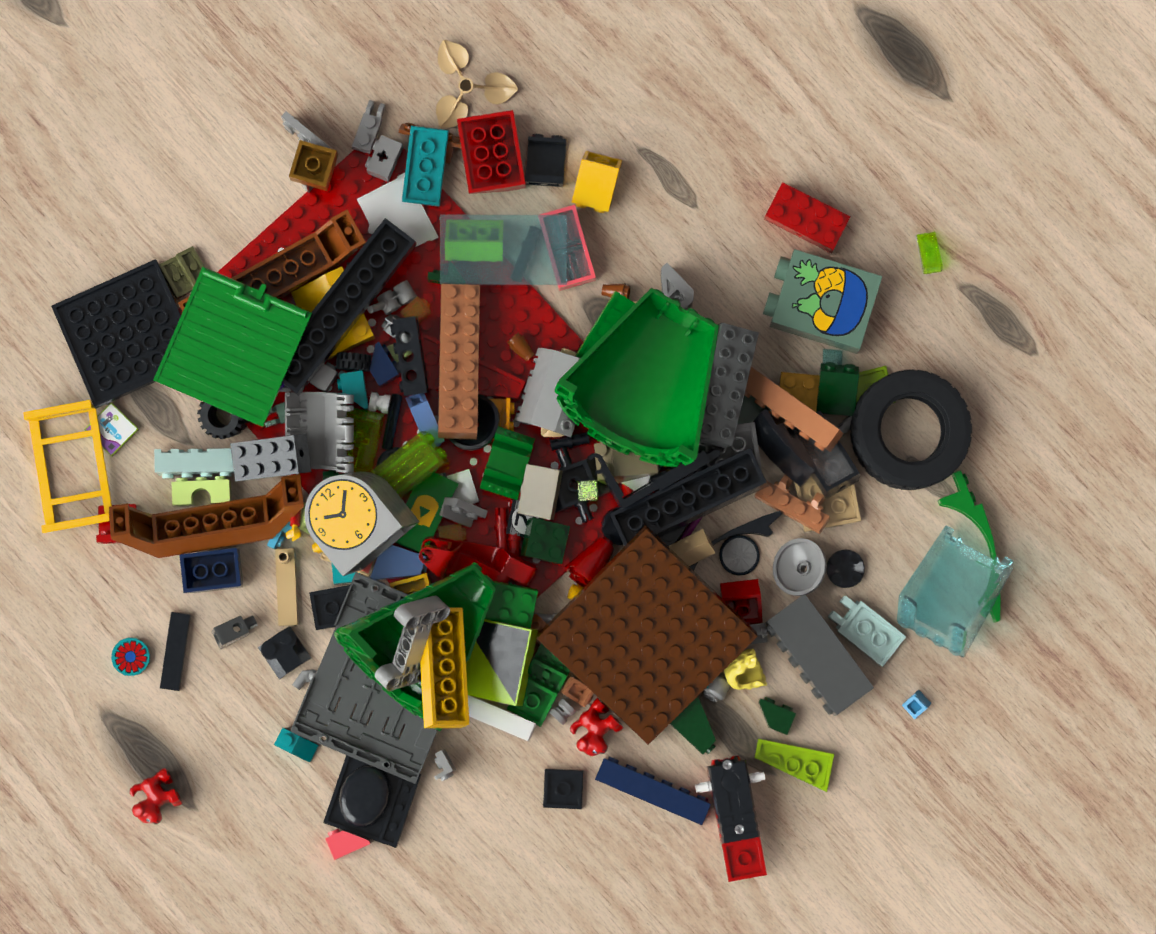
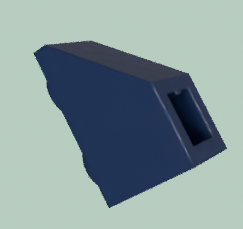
[369,342,400,388]

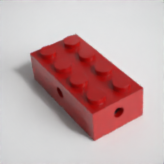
[764,182,851,254]

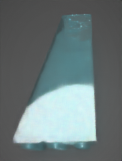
[897,525,1014,658]

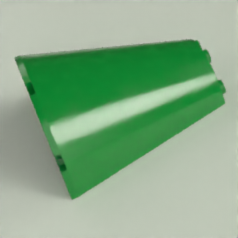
[555,288,719,467]

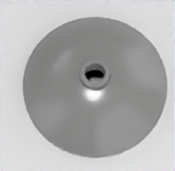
[773,538,827,596]

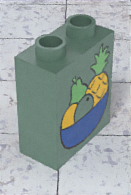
[763,249,882,354]

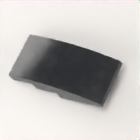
[753,409,818,487]

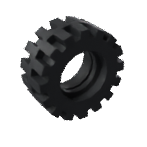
[336,352,371,372]

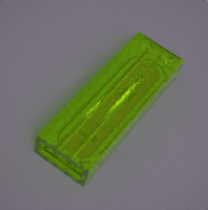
[371,431,448,499]

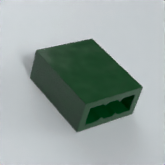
[816,362,859,416]

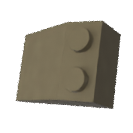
[594,442,660,485]

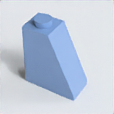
[406,393,444,448]
[370,545,428,580]

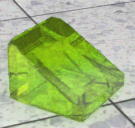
[578,480,598,501]

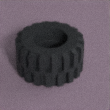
[197,402,249,439]

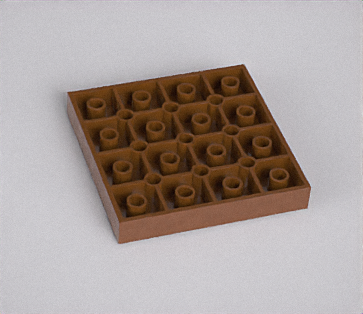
[537,525,758,745]

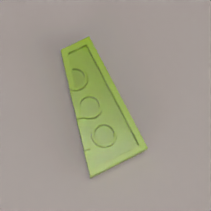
[754,739,834,792]

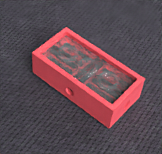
[538,205,596,291]

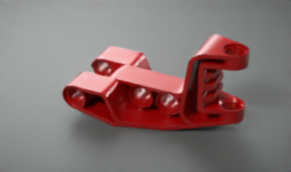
[419,536,538,585]

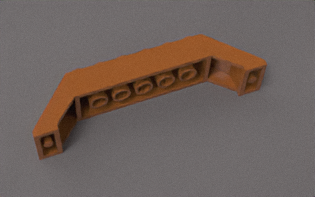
[178,210,366,312]
[109,474,304,558]

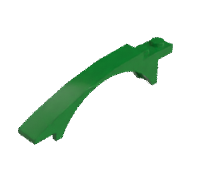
[937,470,1001,623]

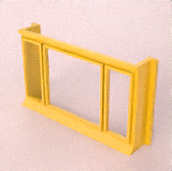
[23,400,112,533]

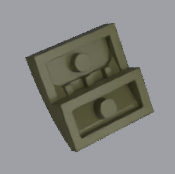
[159,246,204,299]

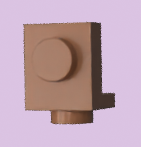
[560,676,594,707]

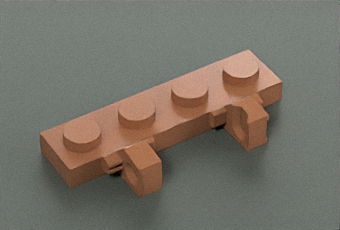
[755,475,830,534]

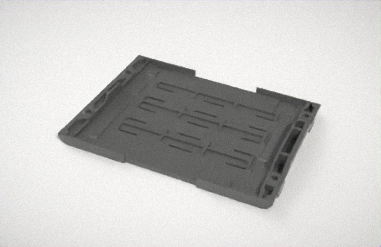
[290,572,438,784]

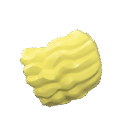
[724,648,767,690]

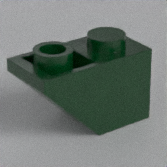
[758,697,796,735]

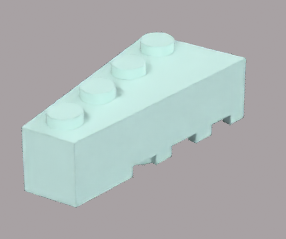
[154,448,234,479]

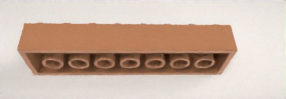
[438,284,480,439]

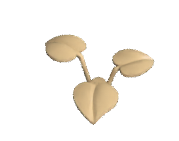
[436,40,518,128]

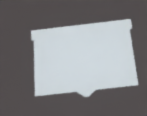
[357,172,439,247]

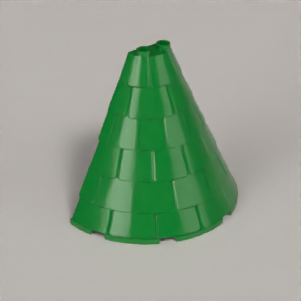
[334,562,496,731]

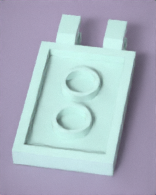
[828,596,906,667]

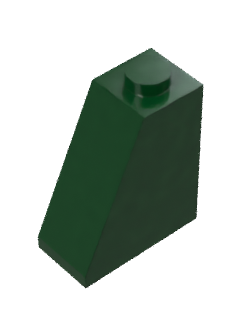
[670,696,716,755]

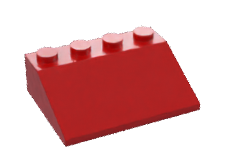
[457,110,526,194]

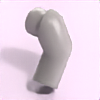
[292,670,317,690]

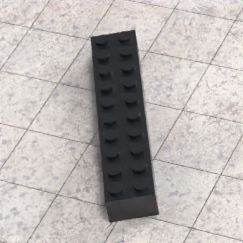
[282,218,417,396]

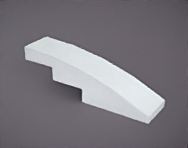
[468,695,536,742]

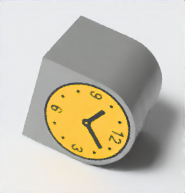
[304,471,420,576]

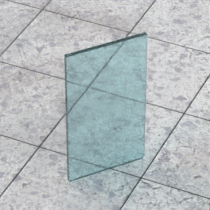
[439,214,568,285]

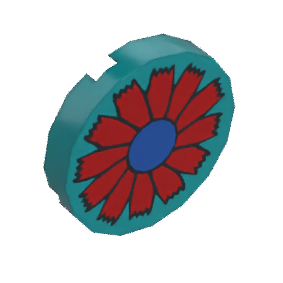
[111,638,150,676]

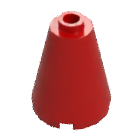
[564,537,614,587]

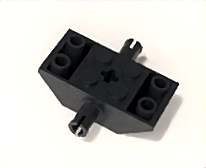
[555,447,611,523]

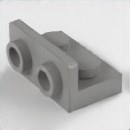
[440,497,488,527]
[434,749,456,781]

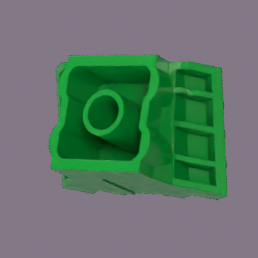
[480,426,535,500]

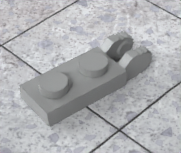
[352,100,385,154]

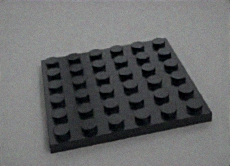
[51,259,181,408]

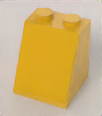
[571,151,622,213]

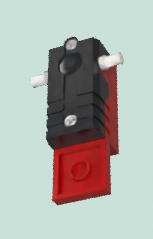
[695,755,767,882]

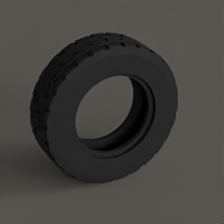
[850,369,972,490]

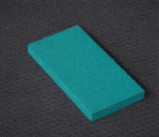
[402,126,449,207]

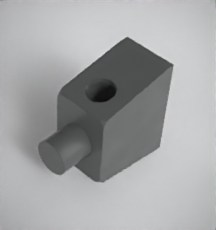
[212,615,258,649]

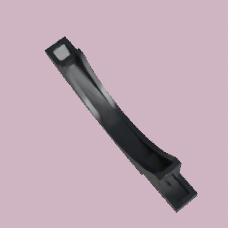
[689,511,782,571]

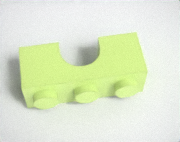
[171,476,232,506]

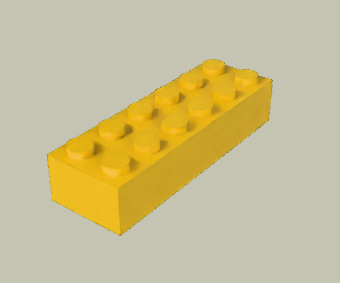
[420,608,470,728]

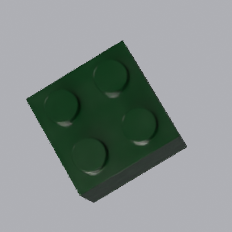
[520,518,570,564]

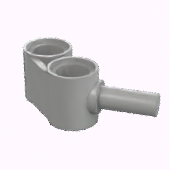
[367,280,417,315]

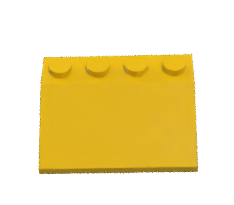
[291,266,375,360]

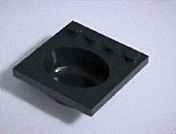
[323,755,422,848]

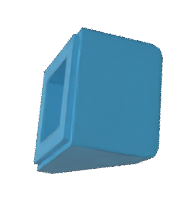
[902,690,931,719]

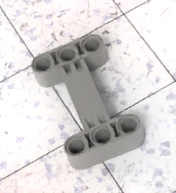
[375,595,450,691]

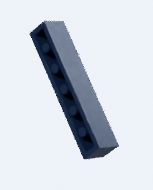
[595,756,711,825]

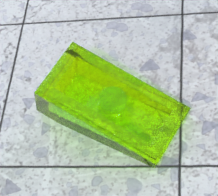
[916,232,943,274]

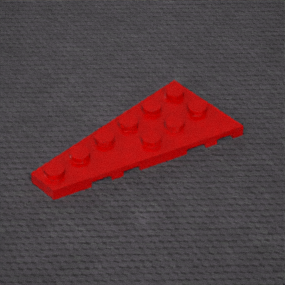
[397,333,526,400]

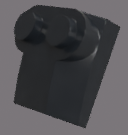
[258,626,311,680]

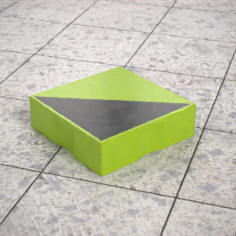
[466,619,538,706]

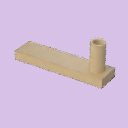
[275,548,298,626]

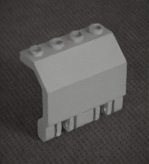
[514,348,580,437]
[285,392,354,473]

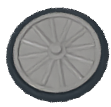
[719,535,760,576]

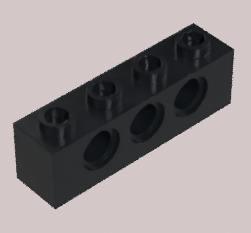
[390,316,429,396]

